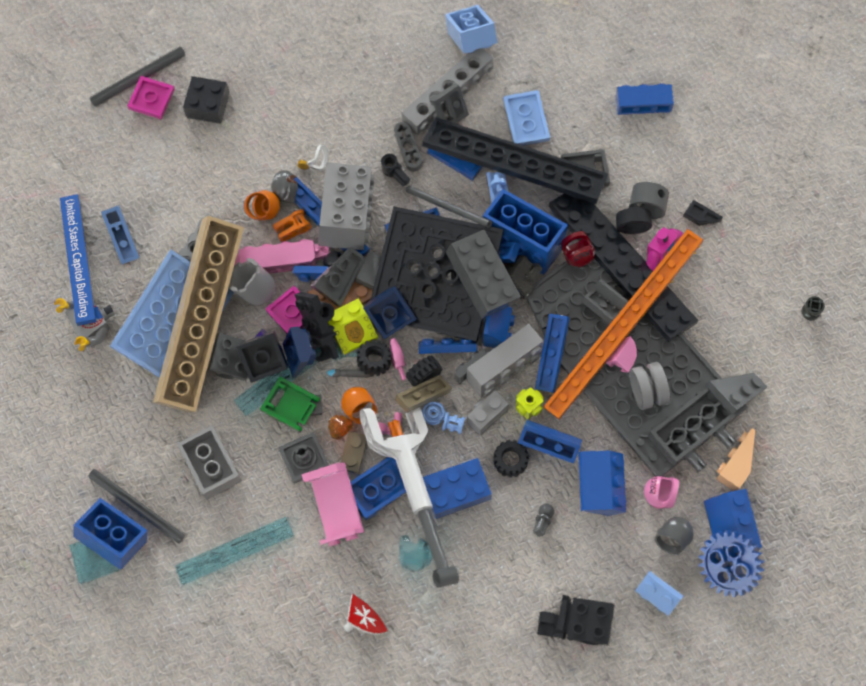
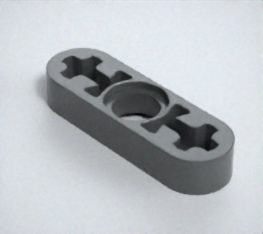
[394,122,422,172]

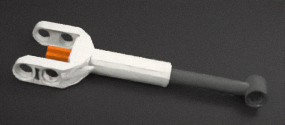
[360,407,459,588]

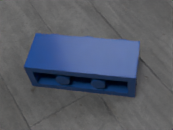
[616,83,674,115]
[518,420,582,464]

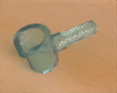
[333,347,357,361]

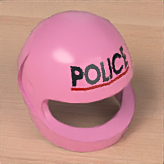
[644,476,679,509]

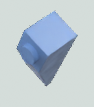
[101,205,139,264]

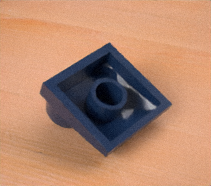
[363,286,417,339]
[282,326,316,378]

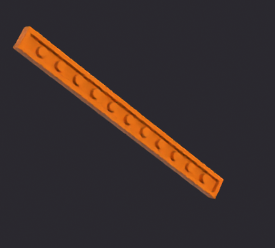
[543,229,703,420]

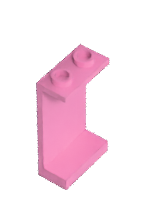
[302,462,364,547]

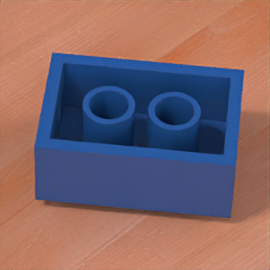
[423,458,492,519]
[73,498,148,570]

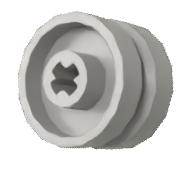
[629,362,670,410]

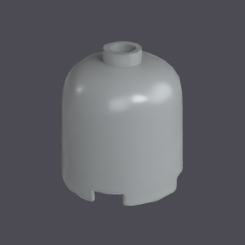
[229,258,276,306]

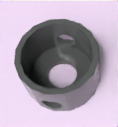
[629,182,669,219]

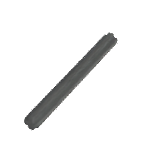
[89,46,186,106]
[88,469,185,543]

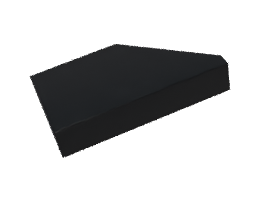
[683,200,723,226]

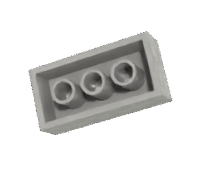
[467,324,543,398]

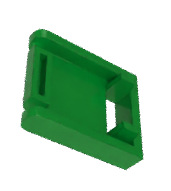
[260,376,320,433]

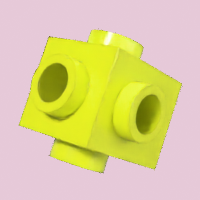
[515,387,544,420]

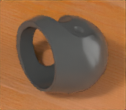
[655,516,694,554]

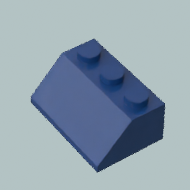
[578,451,626,516]
[703,489,762,560]

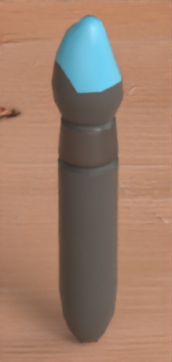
[327,369,372,378]

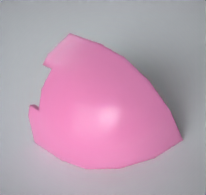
[606,336,637,373]

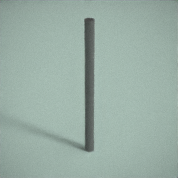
[406,186,492,228]

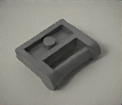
[429,83,469,123]

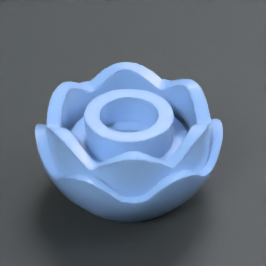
[421,402,446,425]

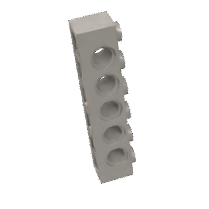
[402,48,493,135]

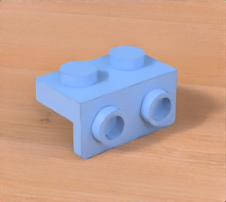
[635,571,683,616]

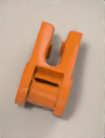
[273,209,312,243]

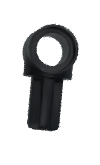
[381,154,410,187]

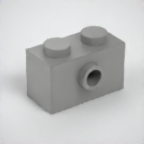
[467,390,509,436]

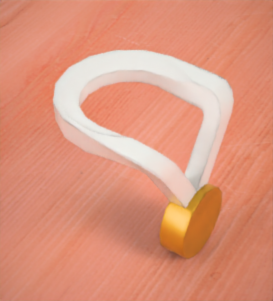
[297,145,328,171]

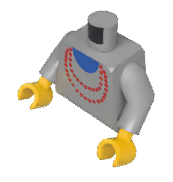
[54,298,115,351]

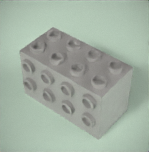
[319,162,375,250]

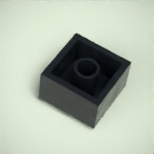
[183,76,230,124]
[237,330,289,383]

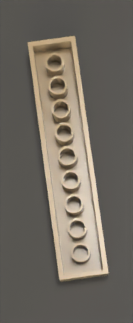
[153,216,244,413]

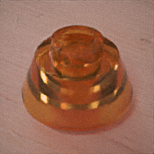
[328,414,353,440]

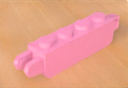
[234,239,330,274]

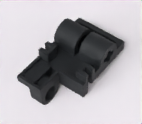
[295,292,339,362]
[537,595,615,646]

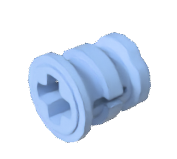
[442,412,465,434]

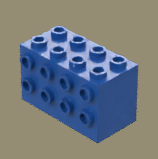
[482,189,568,275]

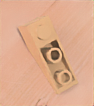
[716,428,755,491]

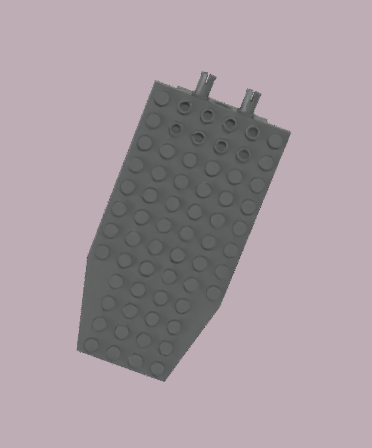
[524,258,748,477]

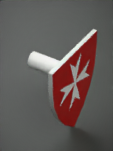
[344,594,388,635]

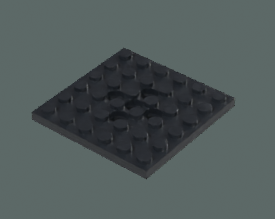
[371,206,504,342]

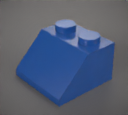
[483,307,515,348]

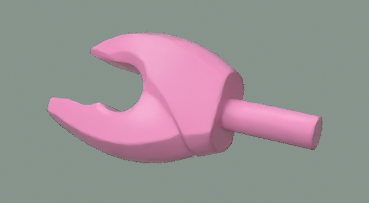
[390,338,406,381]

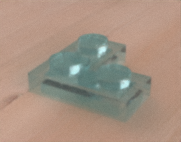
[69,541,120,584]

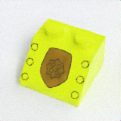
[327,298,378,355]

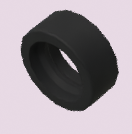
[616,207,652,234]

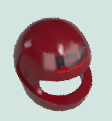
[561,231,595,268]

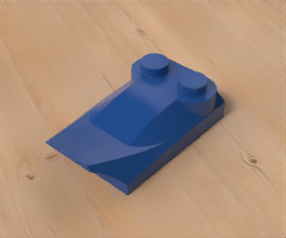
[350,457,406,520]

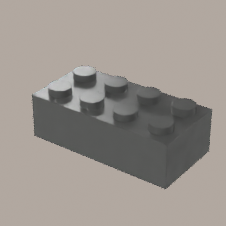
[446,230,521,319]

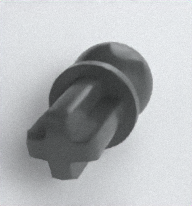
[533,504,554,537]

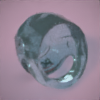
[399,535,432,571]

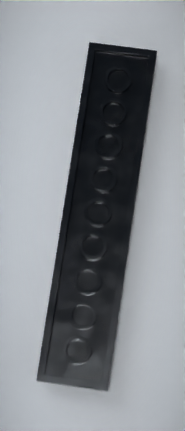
[422,117,608,204]
[548,194,698,342]

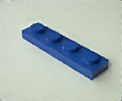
[535,313,570,393]

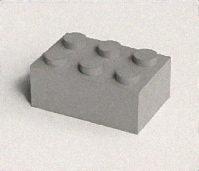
[177,425,242,500]

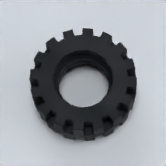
[357,340,392,377]
[406,355,443,387]
[493,440,529,478]

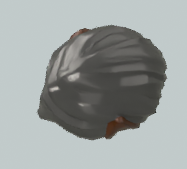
[271,170,298,203]

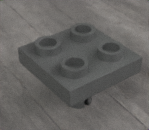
[278,432,329,484]

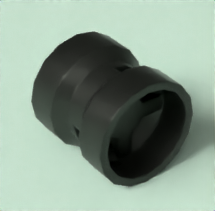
[801,296,825,321]

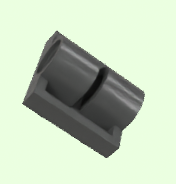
[209,332,248,381]

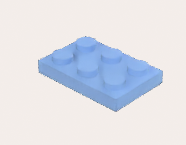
[503,90,550,146]

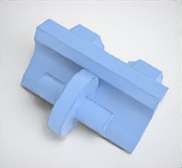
[486,172,508,204]

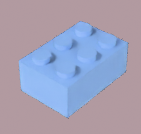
[445,5,498,53]

